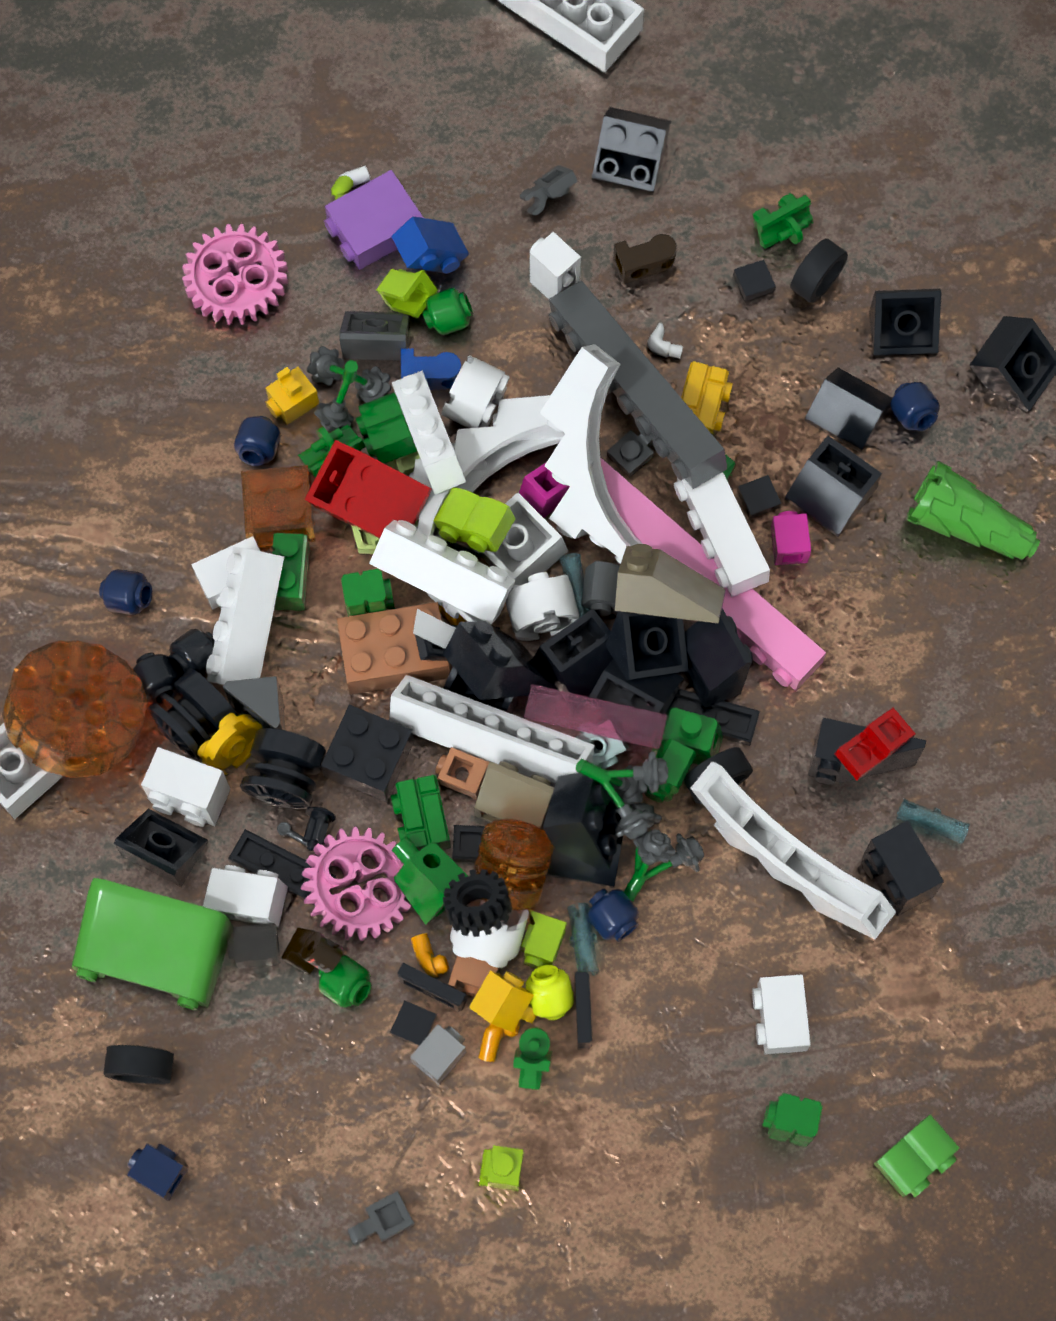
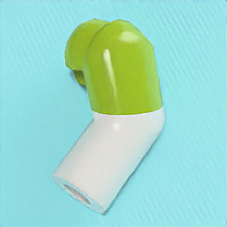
[331,166,370,200]

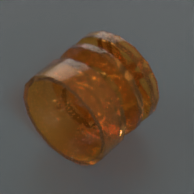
[473,819,555,910]

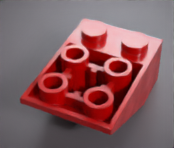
[304,440,432,539]

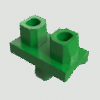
[753,193,813,249]
[298,424,365,478]
[513,1027,552,1090]

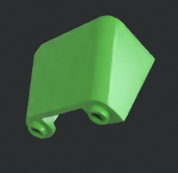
[71,878,234,1010]

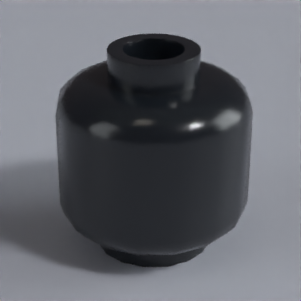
[168,629,215,677]
[130,653,180,705]

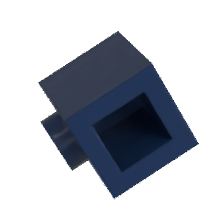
[127,1143,188,1202]

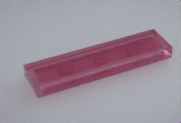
[524,684,668,750]

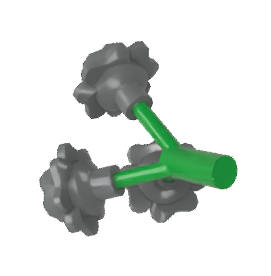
[306,346,392,431]
[575,751,668,840]
[623,803,704,902]

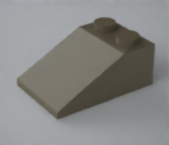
[615,544,725,624]

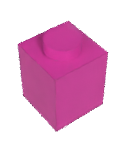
[519,462,570,518]
[770,511,811,565]

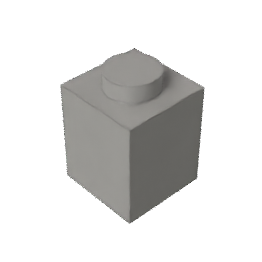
[410,1024,466,1085]

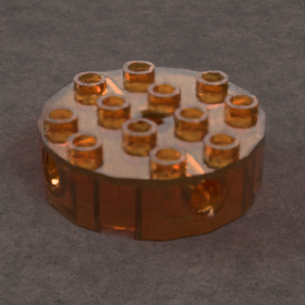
[2,640,148,778]

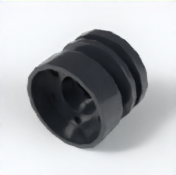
[147,668,238,761]
[240,728,326,809]

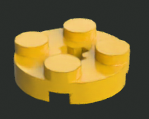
[197,713,262,775]

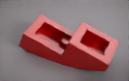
[835,707,916,781]

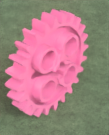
[182,224,288,325]
[301,827,411,941]

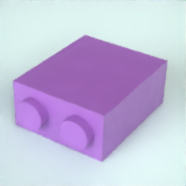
[324,170,424,270]

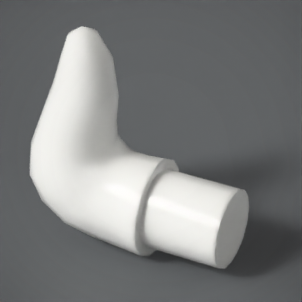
[647,323,683,359]

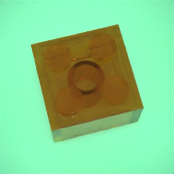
[241,465,316,547]

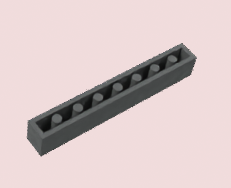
[548,280,727,489]

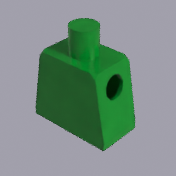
[652,708,723,765]
[392,837,468,925]

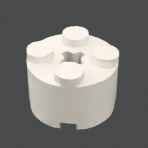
[441,355,510,428]
[506,572,580,641]
[450,894,529,968]

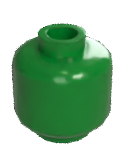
[423,288,473,336]
[318,955,372,1008]

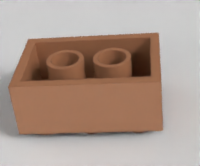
[337,602,450,695]

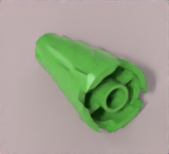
[906,461,1040,560]

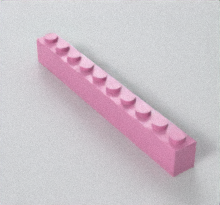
[600,457,826,691]

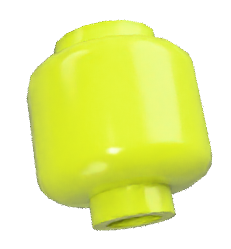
[525,965,575,1020]

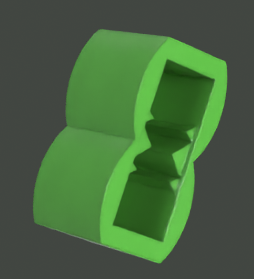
[874,1115,959,1197]

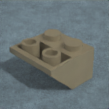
[474,761,554,842]

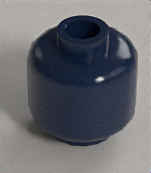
[890,382,940,431]
[234,416,281,466]
[99,569,152,615]
[587,888,639,942]

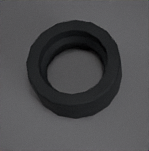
[791,238,848,303]
[684,747,753,804]
[103,1045,174,1084]

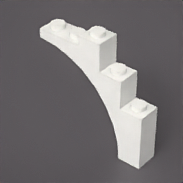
[540,344,643,564]
[409,395,565,539]
[691,762,896,939]

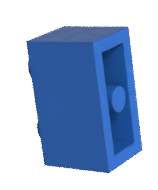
[391,216,469,273]

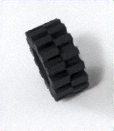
[443,869,512,937]

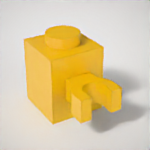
[265,366,319,425]
[469,970,536,1032]

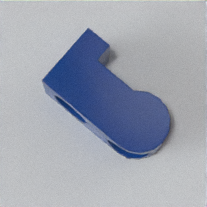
[401,348,461,390]

